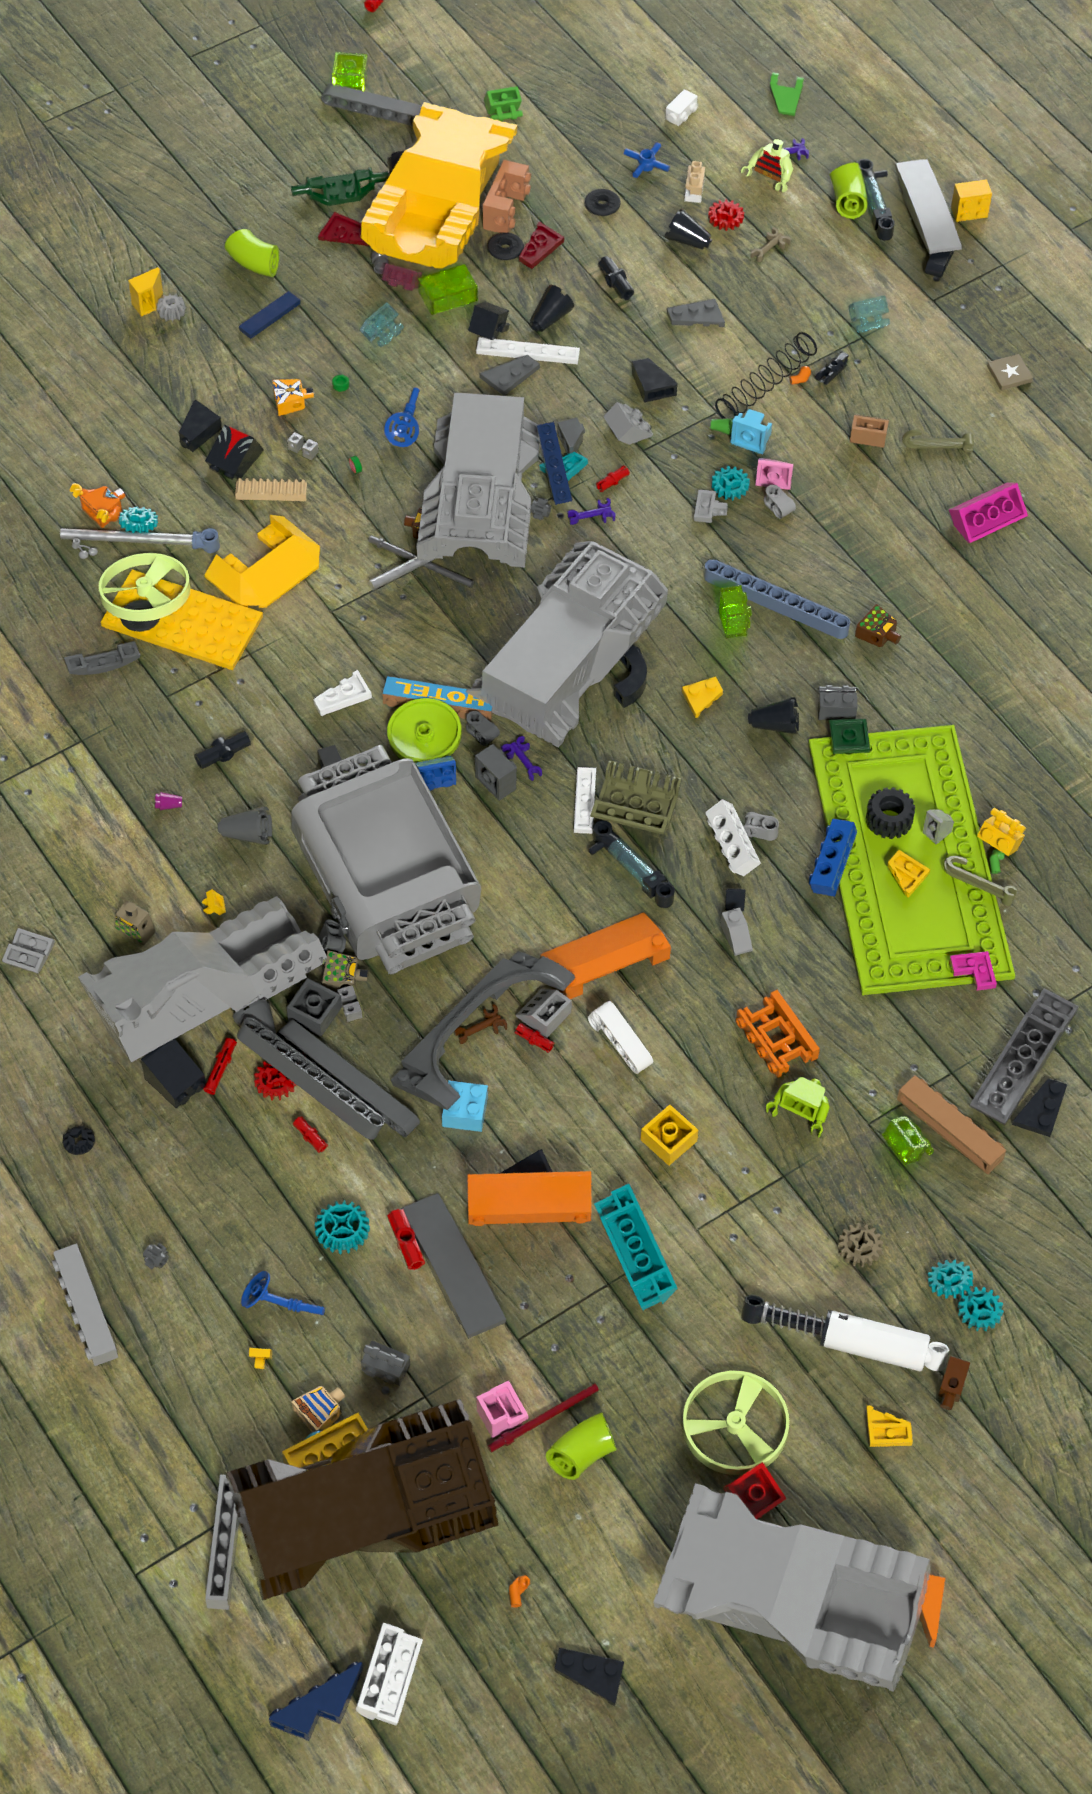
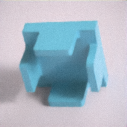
[731,409,772,454]

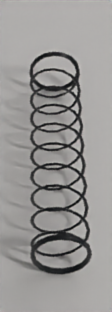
[715,332,817,419]

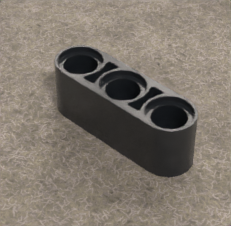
[925,251,954,278]

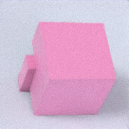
[477,1381,528,1439]

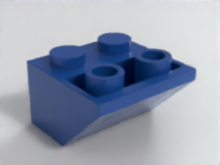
[415,756,456,791]

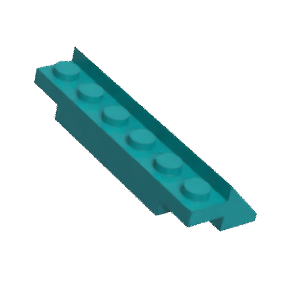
[594,1184,678,1310]

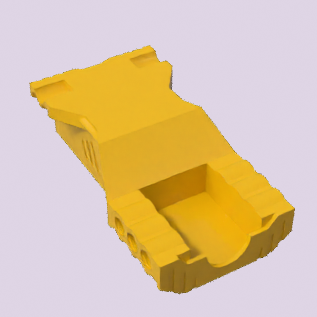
[361,102,517,269]

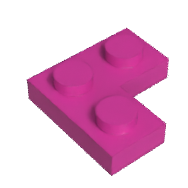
[949,951,997,990]

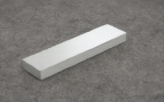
[574,767,596,834]

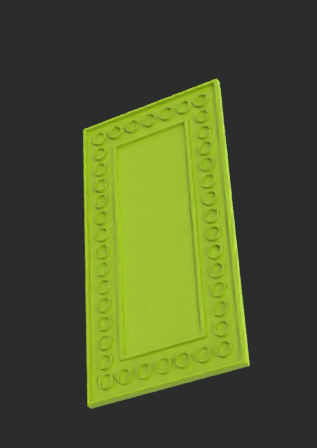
[808,725,1015,995]

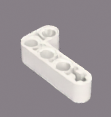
[588,1001,653,1074]

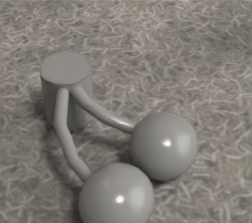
[72,538,98,559]

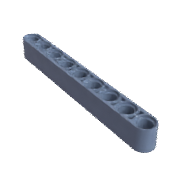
[704,559,850,639]

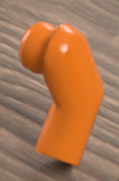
[789,366,811,385]
[509,1575,530,1608]

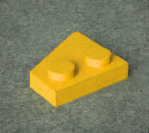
[682,677,723,718]
[887,850,930,898]
[866,1405,913,1447]

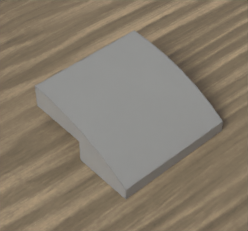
[2,928,55,974]

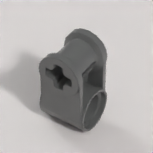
[466,711,500,746]
[318,919,346,953]

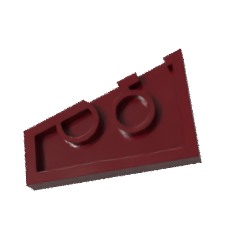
[318,212,370,246]
[519,221,564,269]

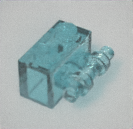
[848,295,890,332]
[359,302,404,347]

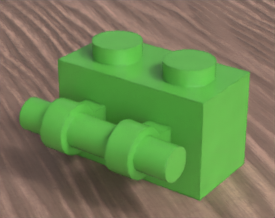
[484,86,523,122]

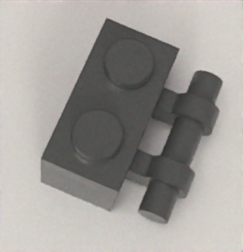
[818,685,858,720]
[361,1341,410,1386]

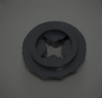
[62,1125,95,1155]

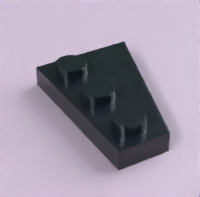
[1012,1078,1067,1137]
[555,1647,624,1707]

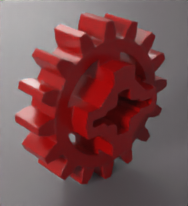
[708,199,744,231]
[254,1061,297,1101]

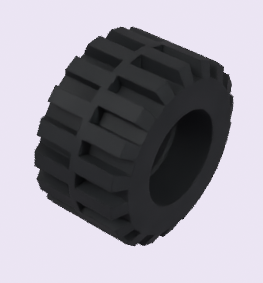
[866,787,915,839]

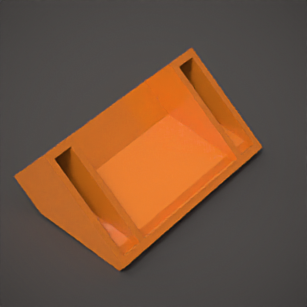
[540,912,671,999]
[468,1171,591,1226]

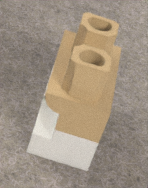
[685,161,705,203]

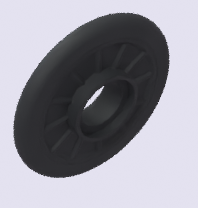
[585,189,621,216]
[487,233,524,260]
[120,600,160,632]

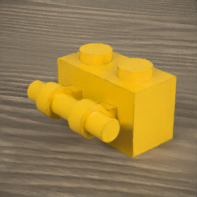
[977,808,1026,856]

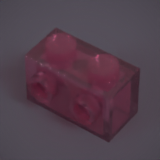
[382,263,423,291]

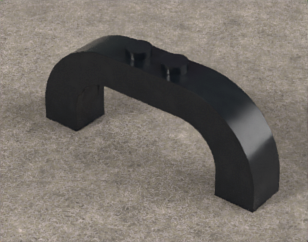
[614,644,647,708]

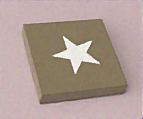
[987,354,1033,390]

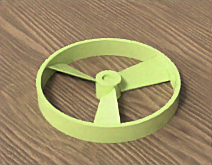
[99,553,191,621]
[682,1371,789,1475]

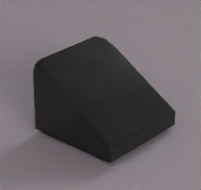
[725,888,746,911]

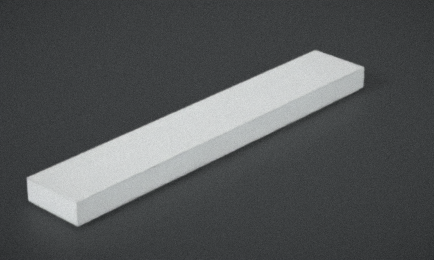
[476,337,580,365]

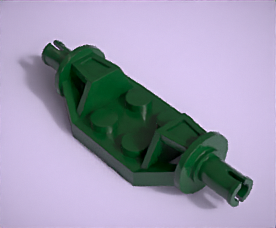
[291,167,389,206]

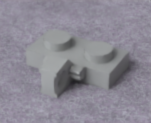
[694,490,728,523]

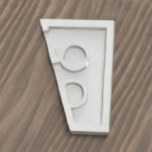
[313,670,372,716]

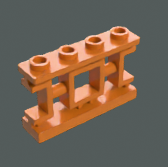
[735,990,820,1078]

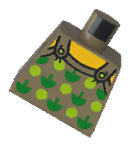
[114,901,156,945]
[322,951,369,992]

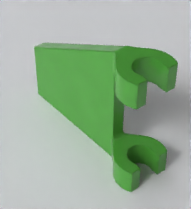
[770,73,804,116]

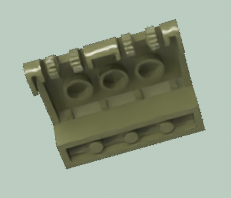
[590,760,682,835]

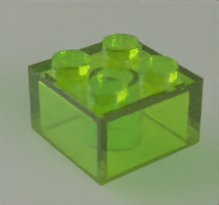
[332,52,368,91]
[718,585,752,639]

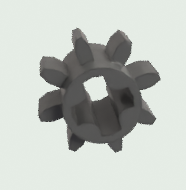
[531,498,551,520]
[143,1243,169,1270]

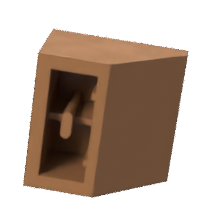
[850,414,889,448]

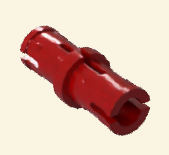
[596,465,630,492]
[515,1023,555,1053]
[293,1116,328,1153]

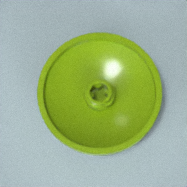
[387,698,462,763]

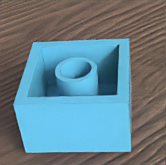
[442,1080,488,1132]

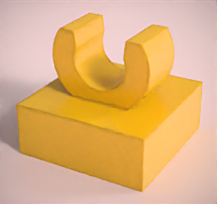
[202,889,226,915]
[249,1348,272,1369]

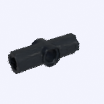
[598,256,634,300]
[194,730,251,769]

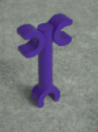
[782,138,809,160]
[568,498,616,525]
[501,736,542,781]

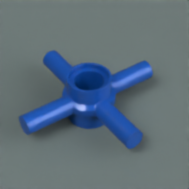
[624,142,670,178]

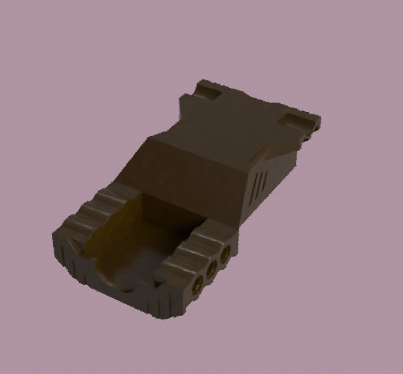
[225,1399,499,1600]

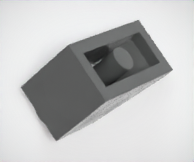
[557,417,585,454]

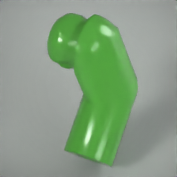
[990,849,1005,874]

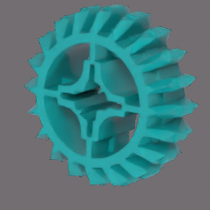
[315,1200,370,1255]

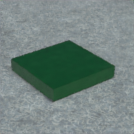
[829,719,870,754]

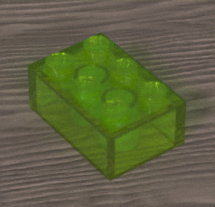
[418,264,478,315]

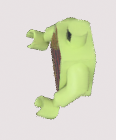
[741,139,793,192]

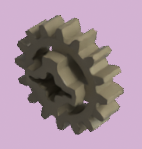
[838,1223,883,1267]

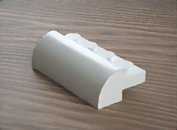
[356,1623,423,1726]

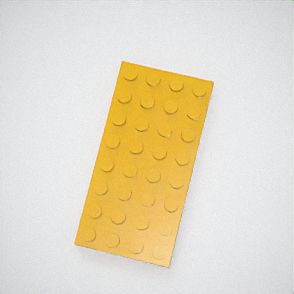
[100,569,263,670]

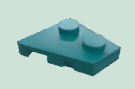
[539,452,588,481]

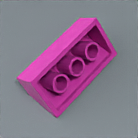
[949,483,1028,543]

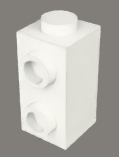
[665,89,698,126]

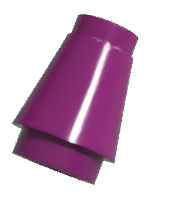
[155,792,182,811]

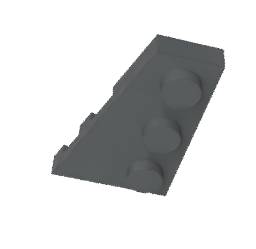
[667,299,725,327]
[480,355,540,396]

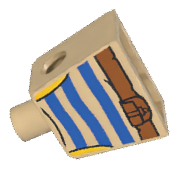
[292,1386,345,1433]

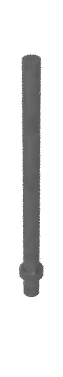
[368,535,474,588]

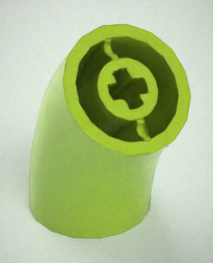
[829,162,867,219]
[225,229,279,277]
[546,1412,617,1480]

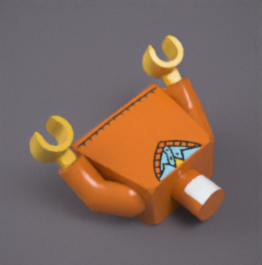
[69,483,125,528]

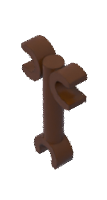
[454,1005,507,1044]

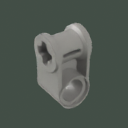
[764,485,796,519]
[743,812,779,841]

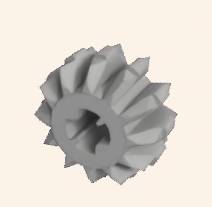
[157,293,186,322]

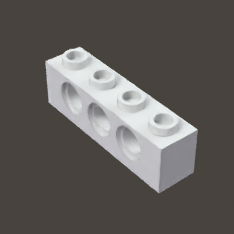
[705,799,761,876]

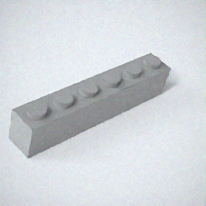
[52,1244,118,1366]
[205,1475,239,1610]

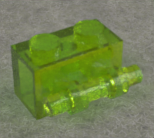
[882,1116,934,1165]

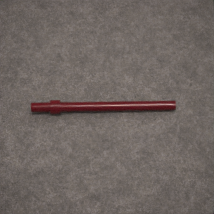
[487,1384,599,1453]

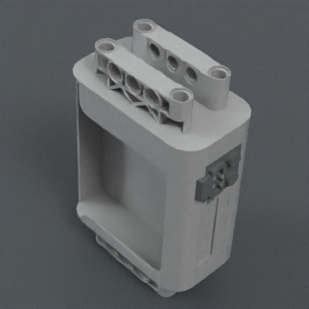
[292,745,481,974]

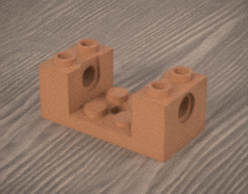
[483,160,531,233]

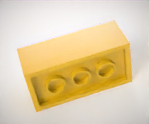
[282,1413,368,1468]

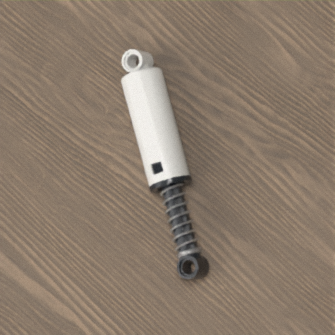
[741,1295,949,1371]

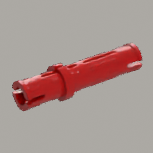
[203,1038,237,1095]

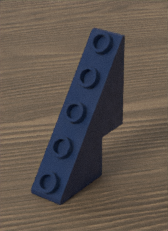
[537,422,572,505]
[269,1662,363,1741]

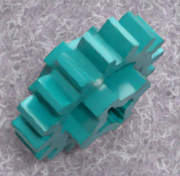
[711,466,750,501]
[119,506,158,534]
[928,1260,973,1299]
[958,1287,1004,1331]

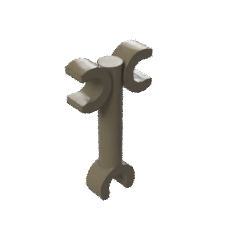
[751,227,791,263]

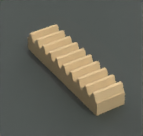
[235,478,307,501]

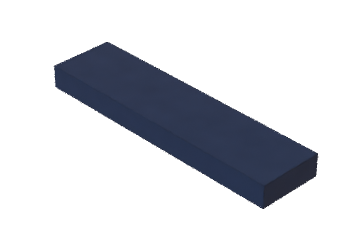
[239,291,301,339]

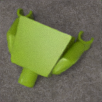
[766,1077,830,1138]

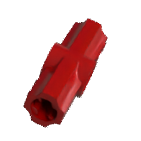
[387,1209,425,1270]

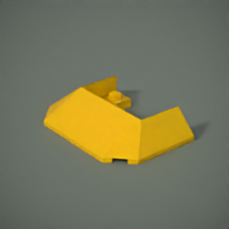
[204,515,320,608]

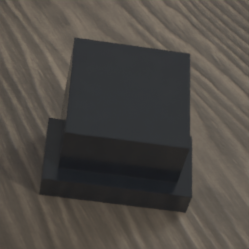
[468,301,510,340]

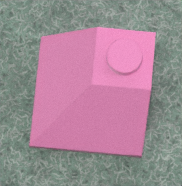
[756,458,793,490]

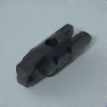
[815,352,849,385]

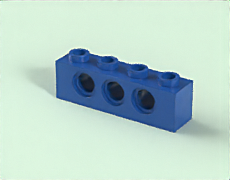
[809,819,857,897]

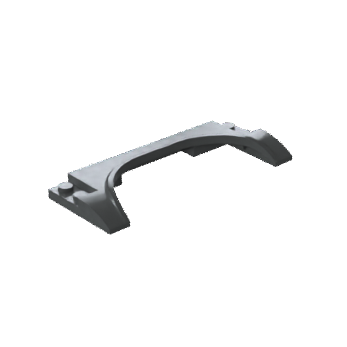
[391,951,575,1110]

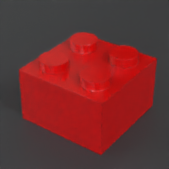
[723,1462,787,1519]

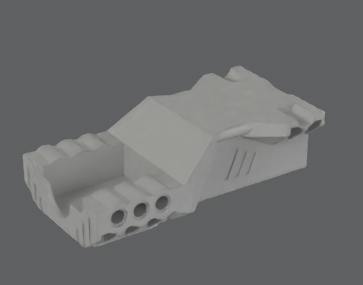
[417,393,540,567]
[466,541,668,748]
[78,896,327,1062]
[653,1484,931,1692]

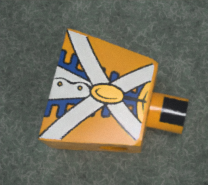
[273,379,314,416]

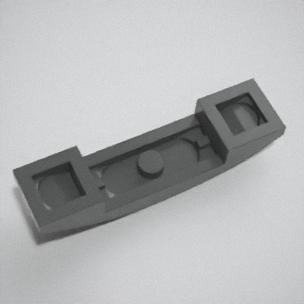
[64,641,140,675]

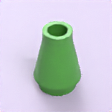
[711,418,733,435]

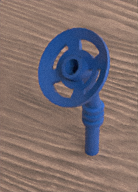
[384,388,420,447]
[241,1271,325,1315]

